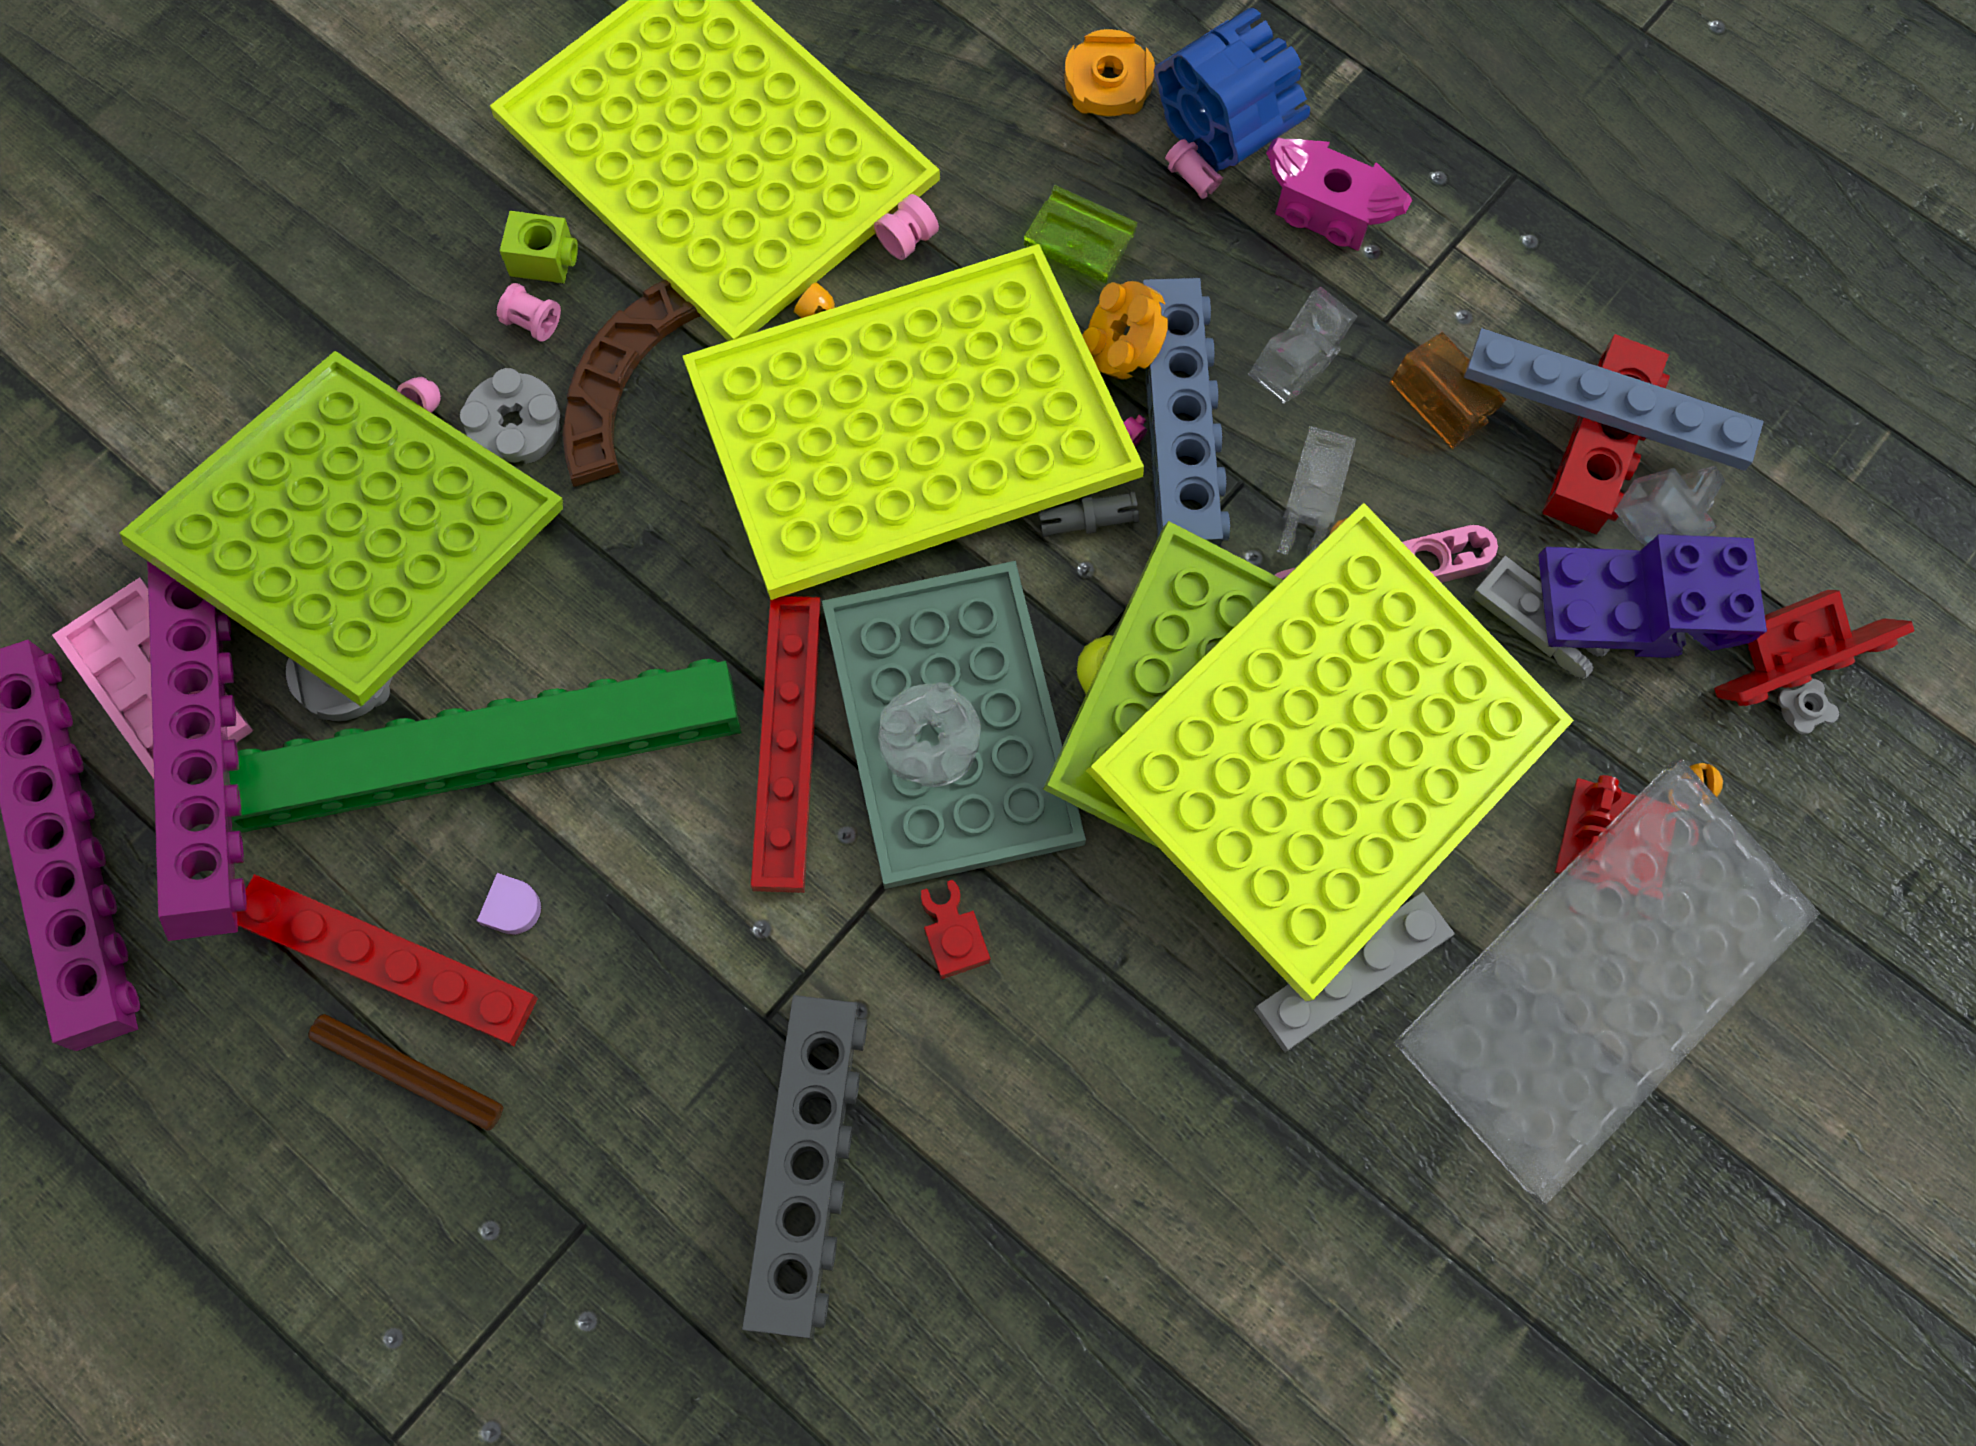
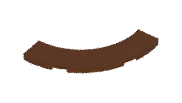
[563,280,701,487]

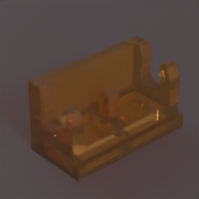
[1390,332,1507,449]

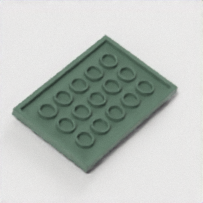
[822,561,1086,889]

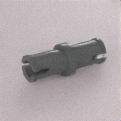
[1038,491,1139,537]

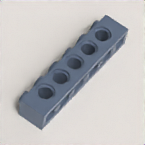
[1143,278,1230,547]

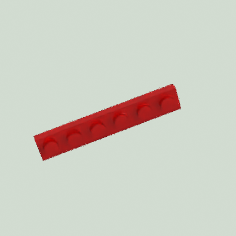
[751,596,821,893]
[237,874,538,1046]

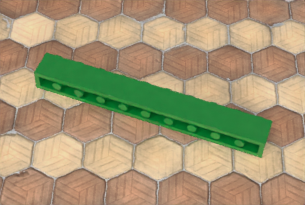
[229,659,742,833]

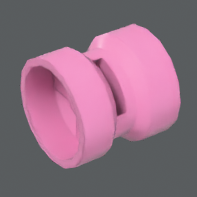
[874,194,939,260]

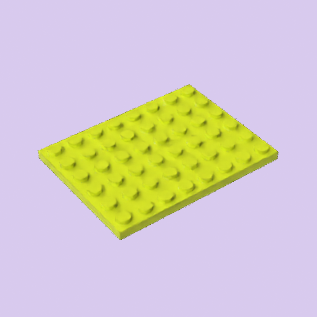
[490,0,940,341]
[683,244,1144,600]
[1086,503,1574,1002]

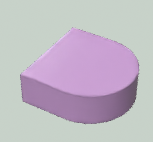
[477,873,541,934]

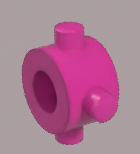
[1124,415,1147,447]

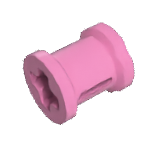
[496,283,561,341]

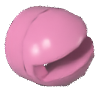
[397,377,441,413]

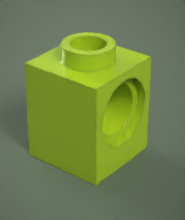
[500,211,578,284]

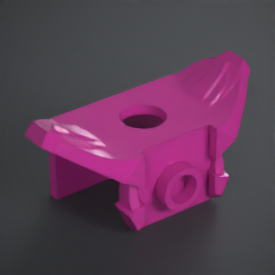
[1266,137,1412,251]

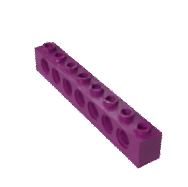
[147,561,247,941]
[0,639,140,1051]

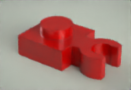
[921,880,991,980]

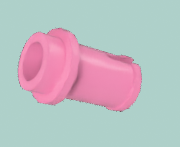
[1165,139,1223,199]

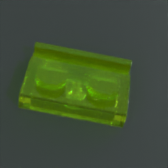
[1024,185,1138,284]

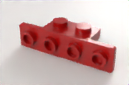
[1714,590,1915,706]

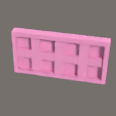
[52,577,253,779]

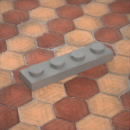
[1254,892,1455,1053]

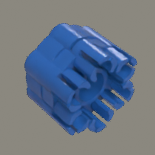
[1154,8,1310,172]

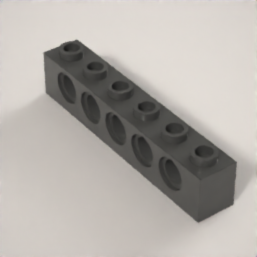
[742,995,867,1339]

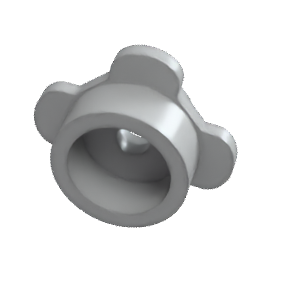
[1778,678,1839,734]

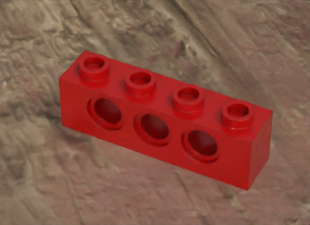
[1542,334,1670,535]

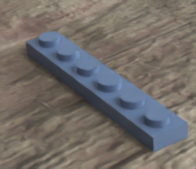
[1464,328,1764,471]

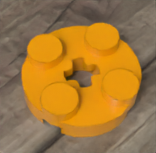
[1064,29,1155,116]
[1082,281,1168,379]

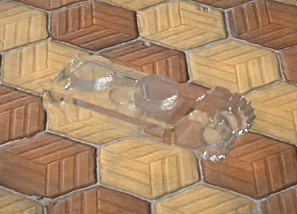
[1277,426,1356,556]

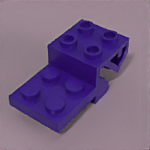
[1538,534,1767,658]

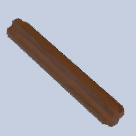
[308,1014,504,1130]

